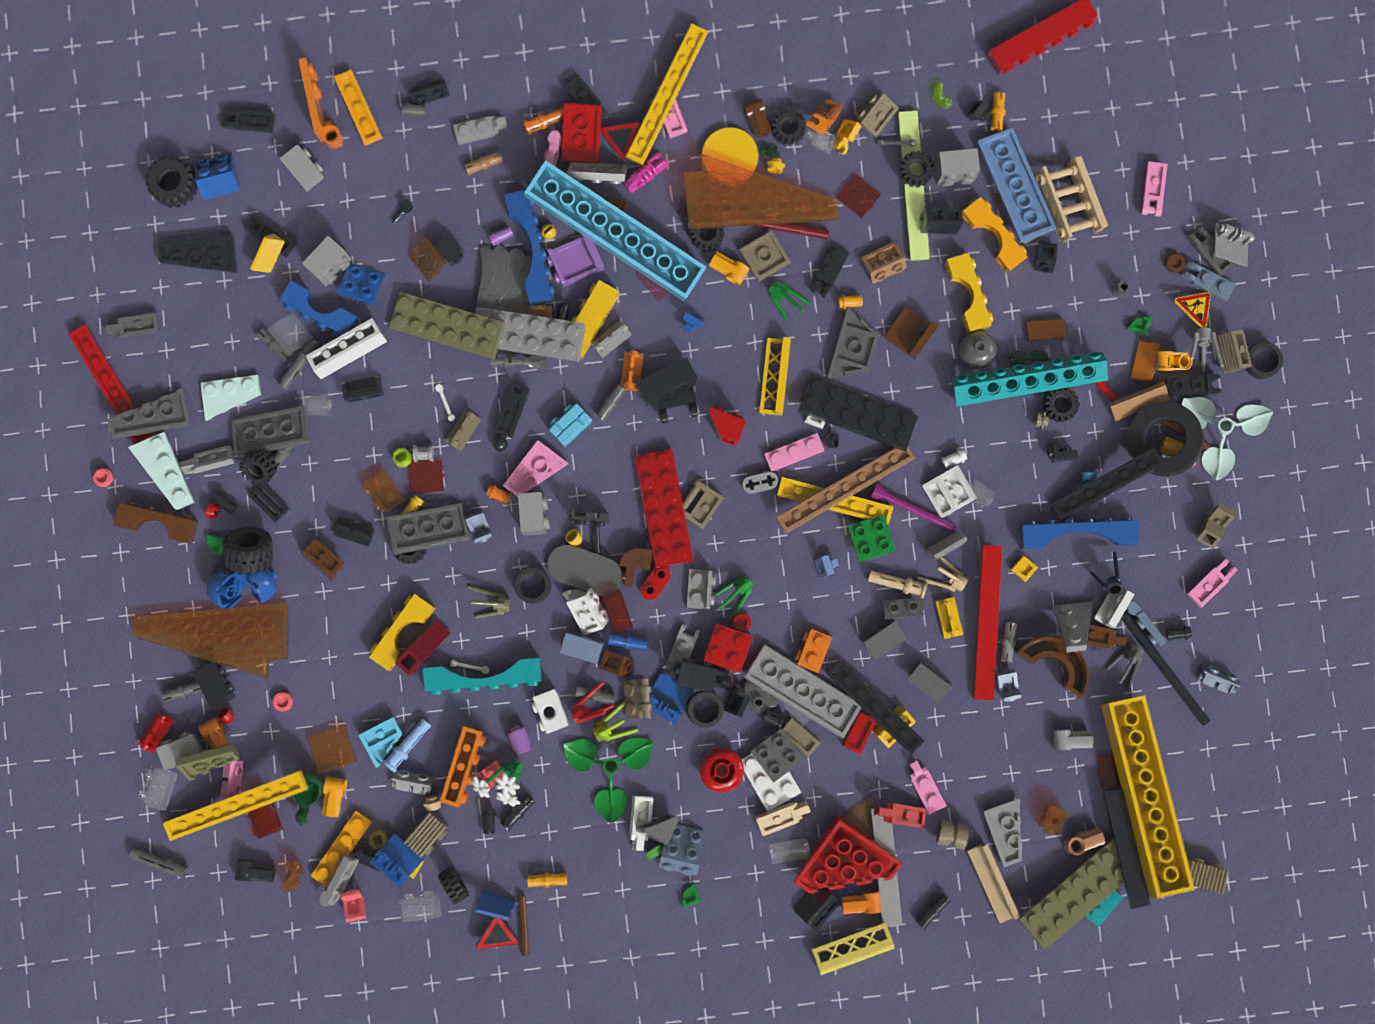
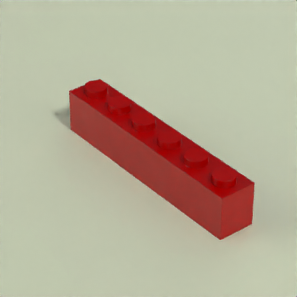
[987,0,1098,75]

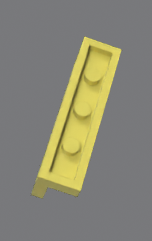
[812,923,894,975]

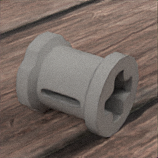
[413,444,434,462]

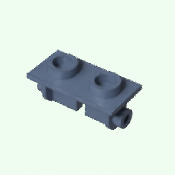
[1197,664,1240,695]

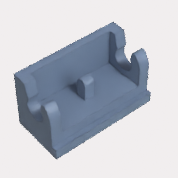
[560,630,605,664]

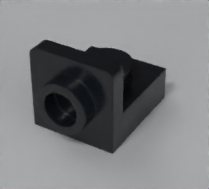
[1034,241,1058,273]
[1047,441,1078,463]

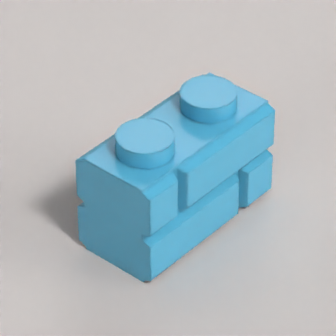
[548,403,593,447]

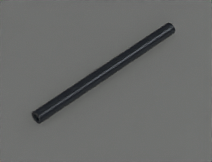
[1121,612,1211,726]

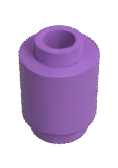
[507,725,532,755]

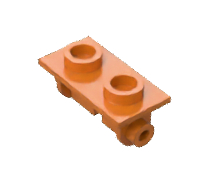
[621,351,644,391]

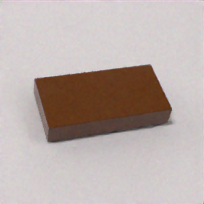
[1026,319,1067,341]

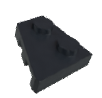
[569,510,610,527]

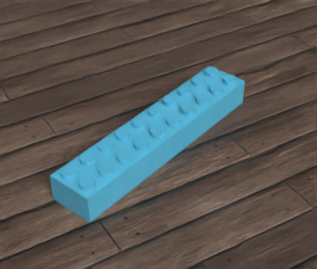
[524,160,706,301]

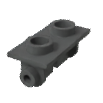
[883,598,924,619]

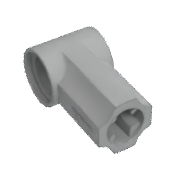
[1053,730,1093,750]

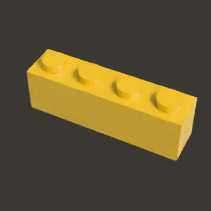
[572,280,620,360]

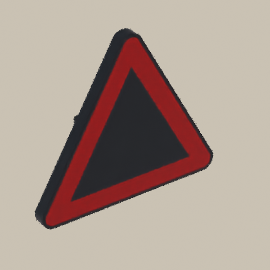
[601,122,641,161]
[475,917,519,949]

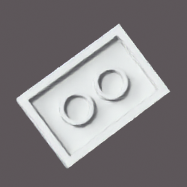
[741,753,801,812]

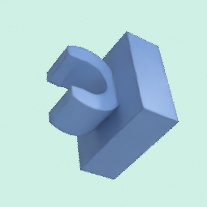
[814,555,839,579]

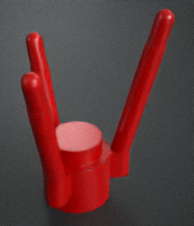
[571,681,615,724]

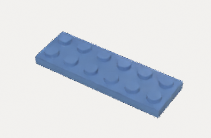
[977,128,1056,243]

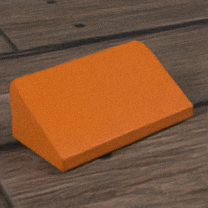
[1130,341,1160,383]

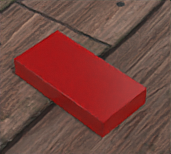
[842,711,876,754]

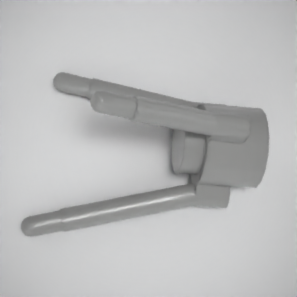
[1190,328,1224,372]

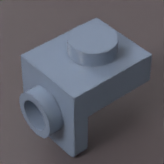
[465,510,492,543]
[996,669,1022,702]

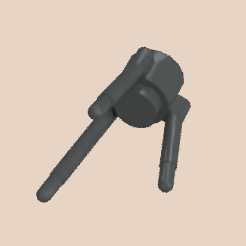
[1106,644,1145,690]

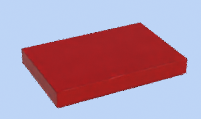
[561,103,602,163]

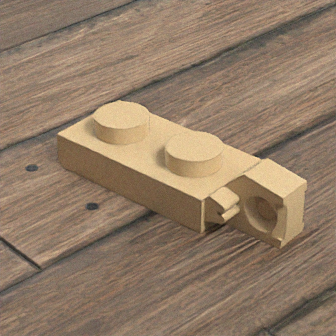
[755,801,811,836]

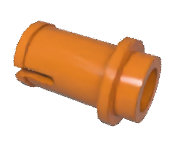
[486,485,512,505]

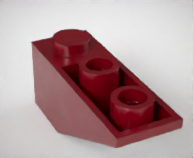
[395,620,451,676]

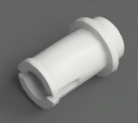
[941,449,967,469]

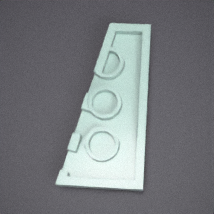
[128,432,195,510]

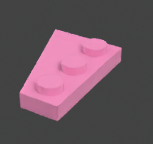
[503,441,568,497]

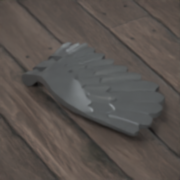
[477,245,548,369]

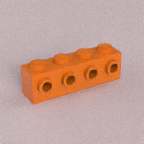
[440,726,486,808]

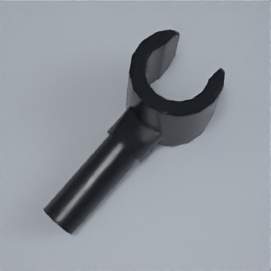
[392,199,413,224]

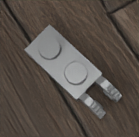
[319,856,359,906]

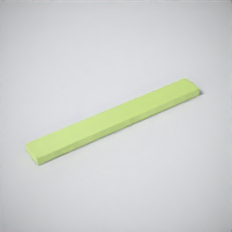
[898,111,930,261]

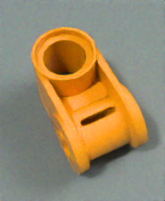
[1155,351,1193,371]

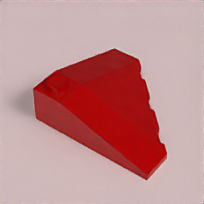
[794,814,903,893]

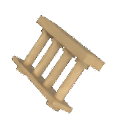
[1035,156,1108,243]

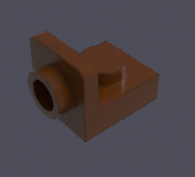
[599,650,633,677]

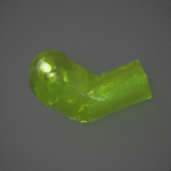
[933,83,952,109]

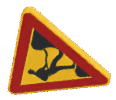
[1174,292,1211,328]

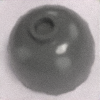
[958,331,997,370]

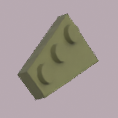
[175,745,239,781]

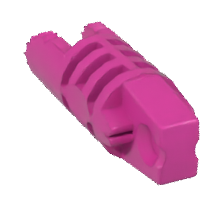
[624,152,669,193]

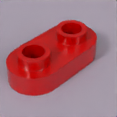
[641,567,671,600]

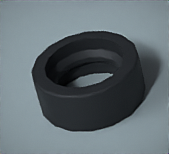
[1246,342,1283,379]
[514,567,551,604]
[686,690,724,728]

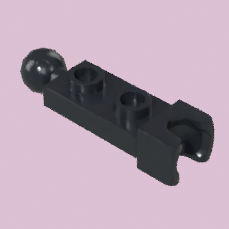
[1150,374,1222,397]
[493,383,530,452]

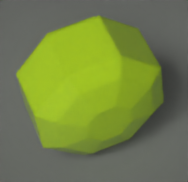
[392,448,412,467]

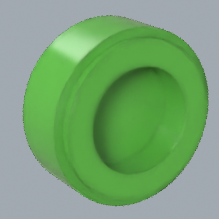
[645,843,663,860]

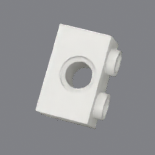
[531,689,570,734]

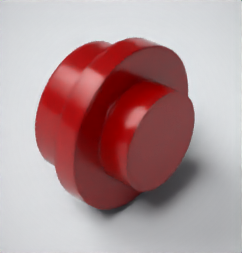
[732,613,751,632]

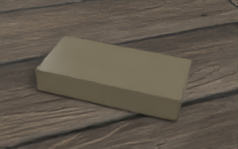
[782,717,821,757]

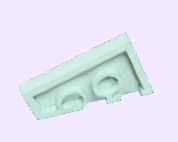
[201,375,261,421]

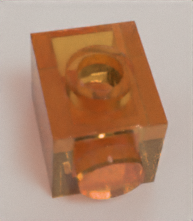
[1038,804,1068,836]

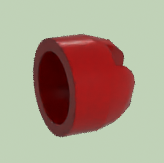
[204,502,221,519]
[217,707,234,724]

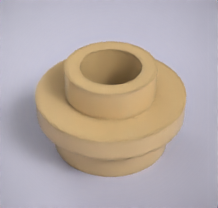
[423,795,442,811]

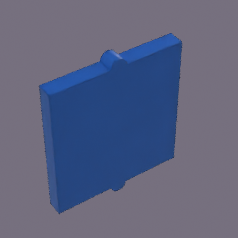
[475,891,516,921]

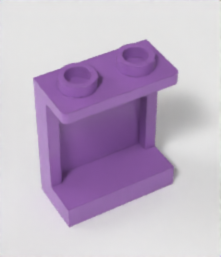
[546,235,604,287]

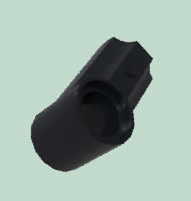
[235,859,276,883]

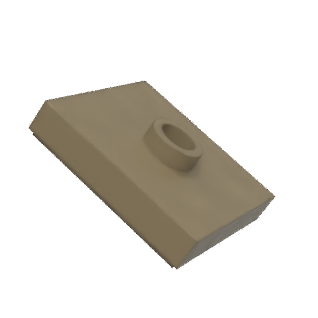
[739,230,791,282]

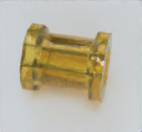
[369,830,389,849]

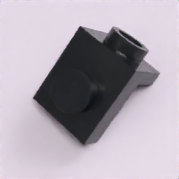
[724,685,751,718]

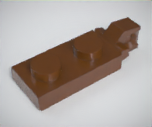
[1087,625,1127,649]

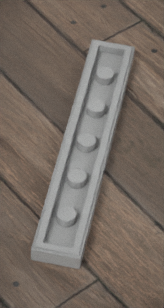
[871,807,902,927]

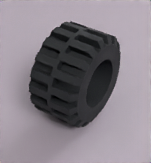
[145,156,197,208]
[223,526,273,574]

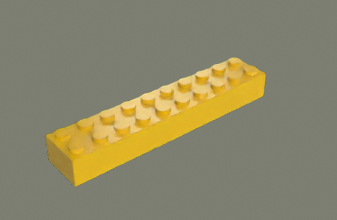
[1101,695,1195,898]

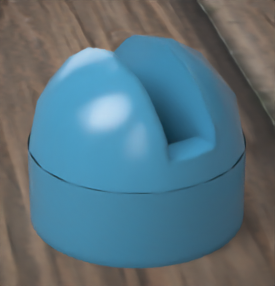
[1082,472,1097,485]

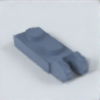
[1180,261,1236,302]
[1126,601,1166,647]

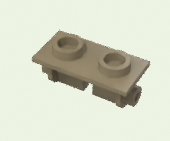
[445,409,481,451]

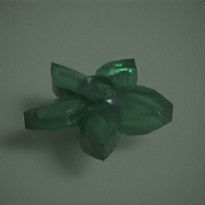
[757,143,780,159]

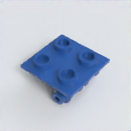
[336,263,386,306]
[649,673,695,725]
[370,834,424,888]

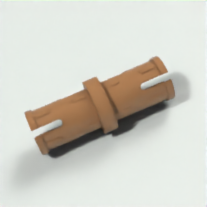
[464,150,504,175]

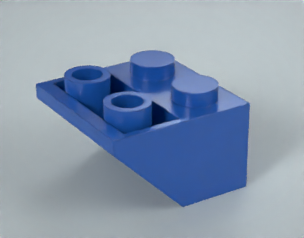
[195,153,240,200]

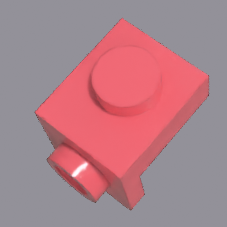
[340,889,366,922]

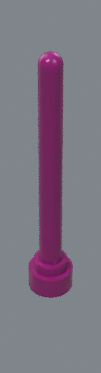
[870,483,957,532]

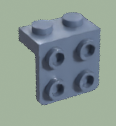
[659,825,706,876]

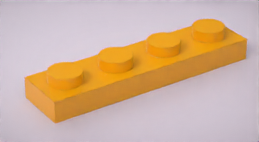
[334,70,382,146]
[311,811,373,887]

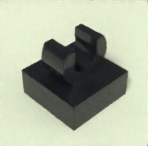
[966,100,992,122]

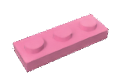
[764,433,825,472]

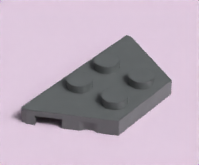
[827,308,879,379]

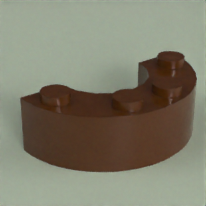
[1015,637,1089,699]

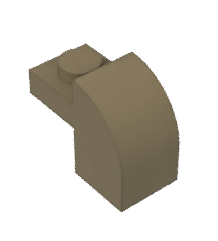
[1196,503,1237,549]

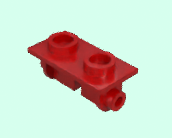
[137,710,175,754]

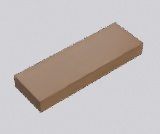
[1109,382,1170,421]

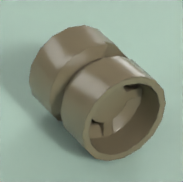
[936,820,969,850]

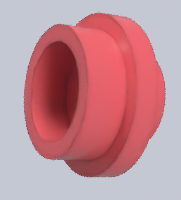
[93,468,113,487]

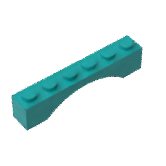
[423,658,542,695]

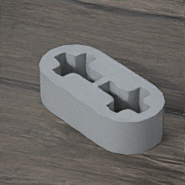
[742,472,778,494]

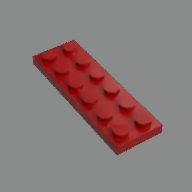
[635,449,694,569]

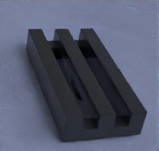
[248,484,290,523]

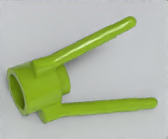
[592,700,638,742]

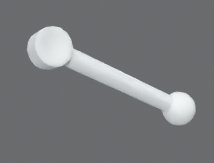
[435,384,455,421]
[450,660,489,674]

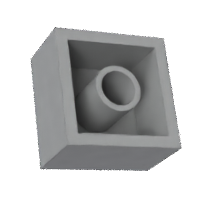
[935,148,980,186]
[302,236,351,286]
[518,492,550,536]

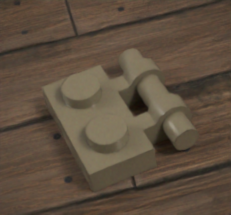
[624,679,652,719]

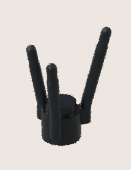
[1090,551,1123,596]

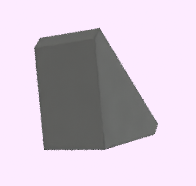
[636,814,679,845]

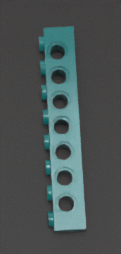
[951,351,1108,407]

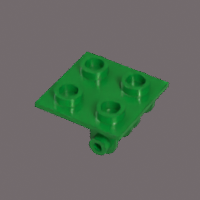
[848,515,896,562]

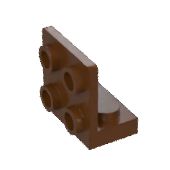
[884,308,939,360]

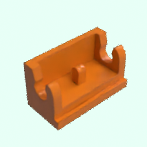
[806,99,843,135]

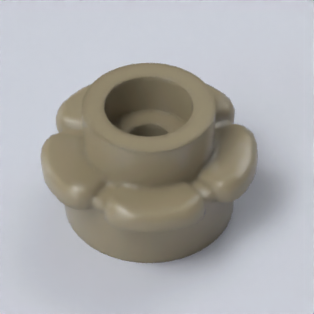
[1035,411,1049,430]

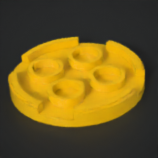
[702,128,758,185]

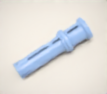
[382,718,431,773]

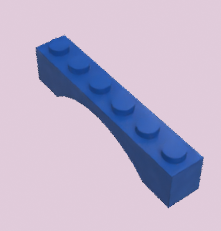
[504,190,555,306]
[1020,517,1140,550]

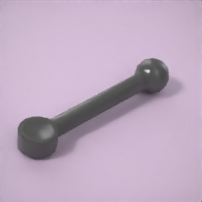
[877,139,916,147]

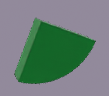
[1127,316,1152,336]
[206,534,224,557]
[682,883,701,909]

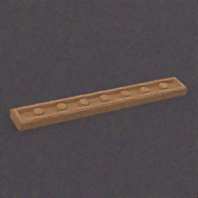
[775,447,915,534]

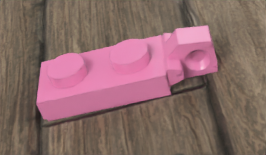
[657,86,687,139]
[909,760,946,815]

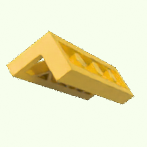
[759,337,791,416]

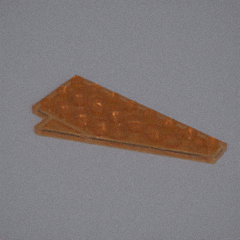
[683,154,839,229]
[133,603,289,679]

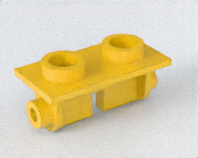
[935,597,963,639]

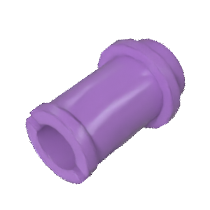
[488,225,514,246]

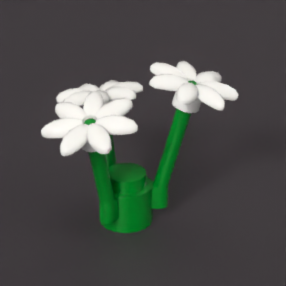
[470,759,524,807]

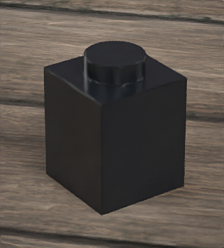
[433,235,464,267]

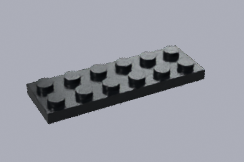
[798,376,918,451]

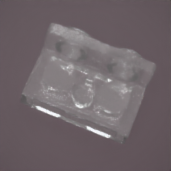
[139,765,178,811]
[398,890,443,923]

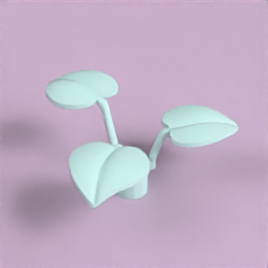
[1182,397,1273,480]

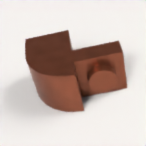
[619,548,653,587]

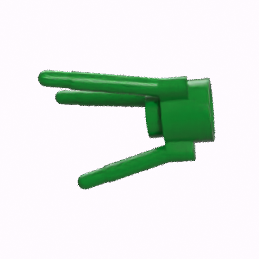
[769,281,811,321]
[715,575,754,619]

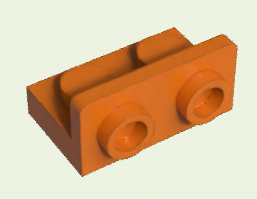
[795,628,832,673]

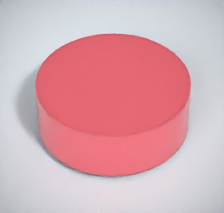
[273,692,293,711]

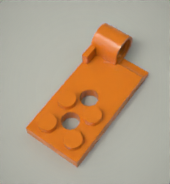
[298,57,343,149]

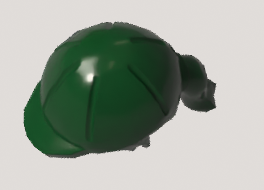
[291,772,323,826]

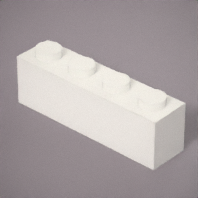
[306,318,387,379]

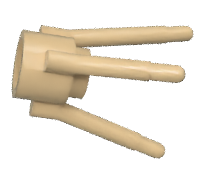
[917,557,968,592]

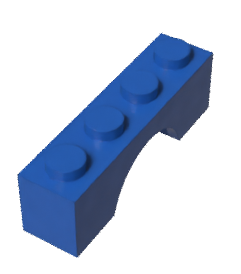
[279,280,360,338]

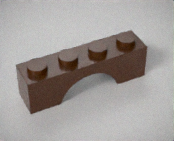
[113,501,198,545]

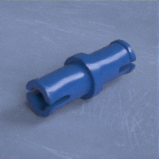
[608,633,648,651]

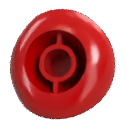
[700,748,744,793]

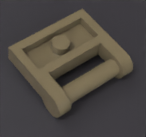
[683,479,724,530]

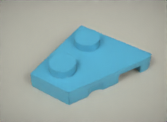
[359,716,403,768]

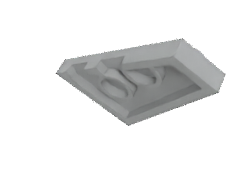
[982,798,1022,867]

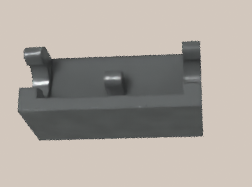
[860,619,907,660]
[908,660,952,703]

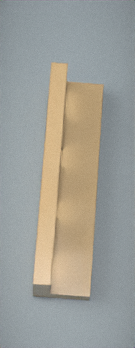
[966,843,1020,923]

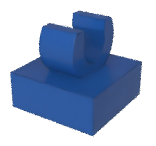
[682,310,705,333]

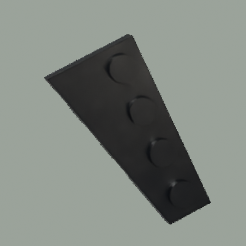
[157,235,237,273]

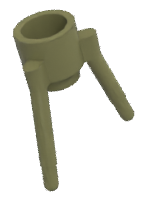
[467,585,510,618]

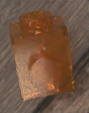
[280,861,305,893]

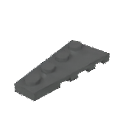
[108,389,190,439]

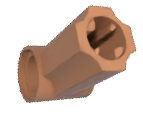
[1064,827,1105,855]

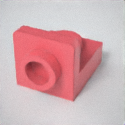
[476,760,505,789]

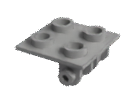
[1214,223,1255,267]

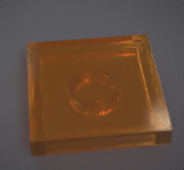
[308,725,357,775]

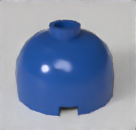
[241,568,278,604]
[206,570,245,609]

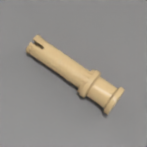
[868,570,928,599]

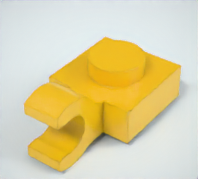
[833,119,861,154]

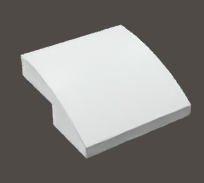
[922,465,977,518]

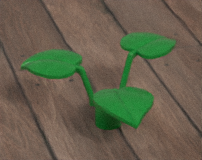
[564,738,653,823]

